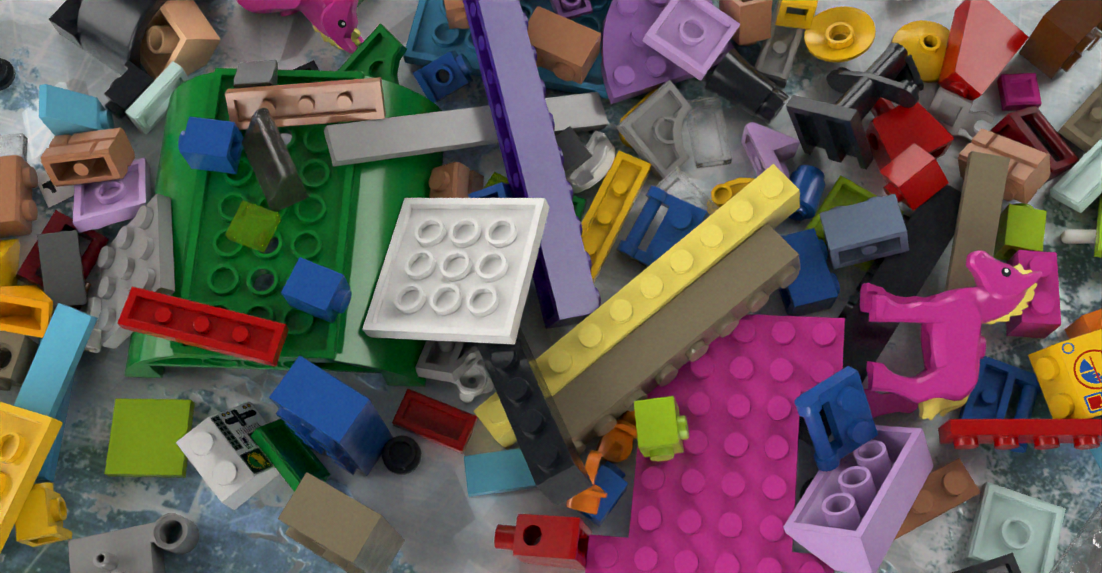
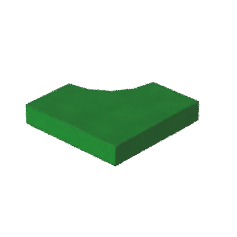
[337,23,407,85]

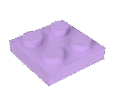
[642,0,740,81]
[73,157,151,233]

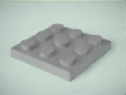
[97,193,175,349]

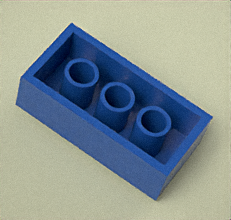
[269,355,393,476]

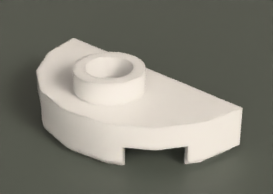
[566,131,615,193]

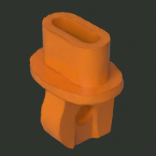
[596,410,637,464]
[565,450,608,515]

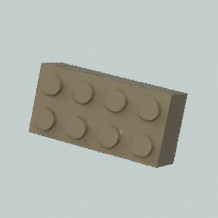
[278,472,405,573]

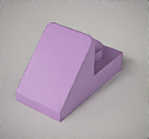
[741,122,800,179]

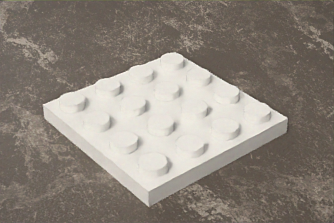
[362,198,549,344]

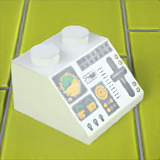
[176,402,280,510]

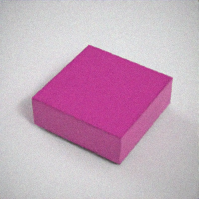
[997,73,1042,111]

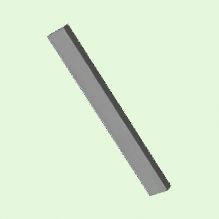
[324,92,608,166]

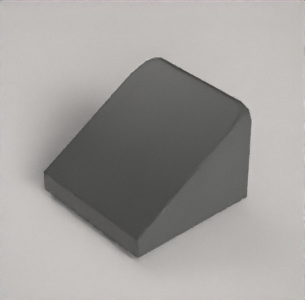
[233,60,278,88]

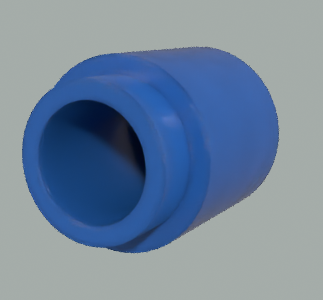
[788,165,826,221]

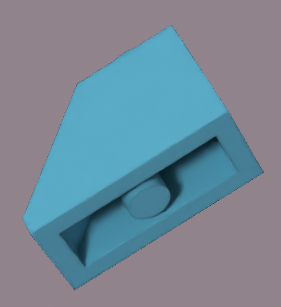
[39,84,114,136]

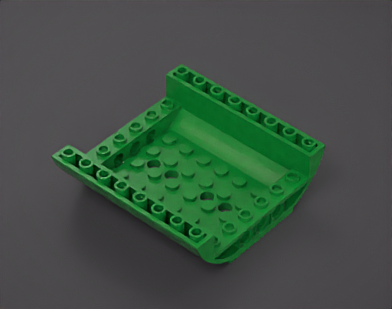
[124,68,444,387]

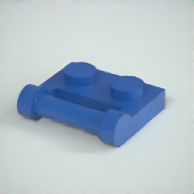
[616,185,710,267]
[958,356,1042,453]
[795,366,878,472]

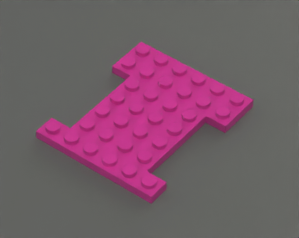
[585,314,845,573]

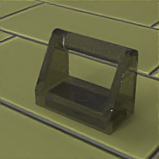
[242,108,309,213]

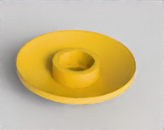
[804,6,876,62]
[891,20,950,83]

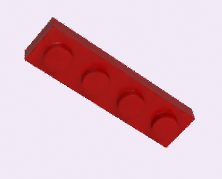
[117,286,289,367]
[938,419,1102,450]

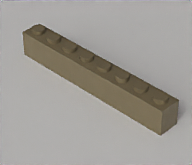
[552,223,801,456]

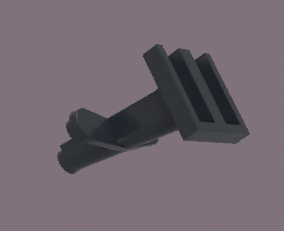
[786,43,919,170]

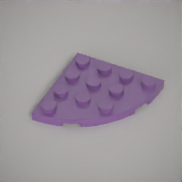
[601,0,734,104]

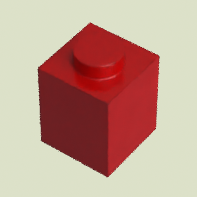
[879,143,949,211]

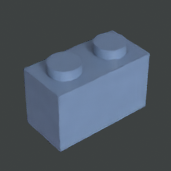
[819,194,909,269]

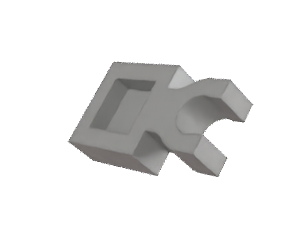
[927,87,995,138]

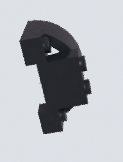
[48,0,167,75]

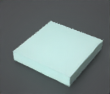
[964,482,1066,573]

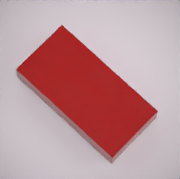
[392,388,478,454]

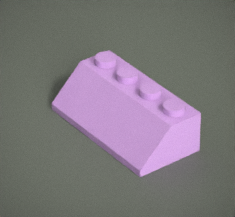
[783,425,934,573]

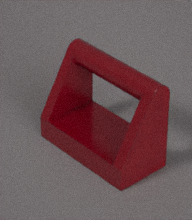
[990,105,1079,184]
[15,210,109,291]

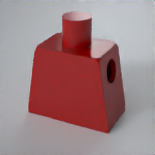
[865,97,954,170]
[494,514,592,570]

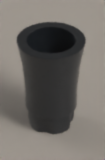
[705,48,789,124]

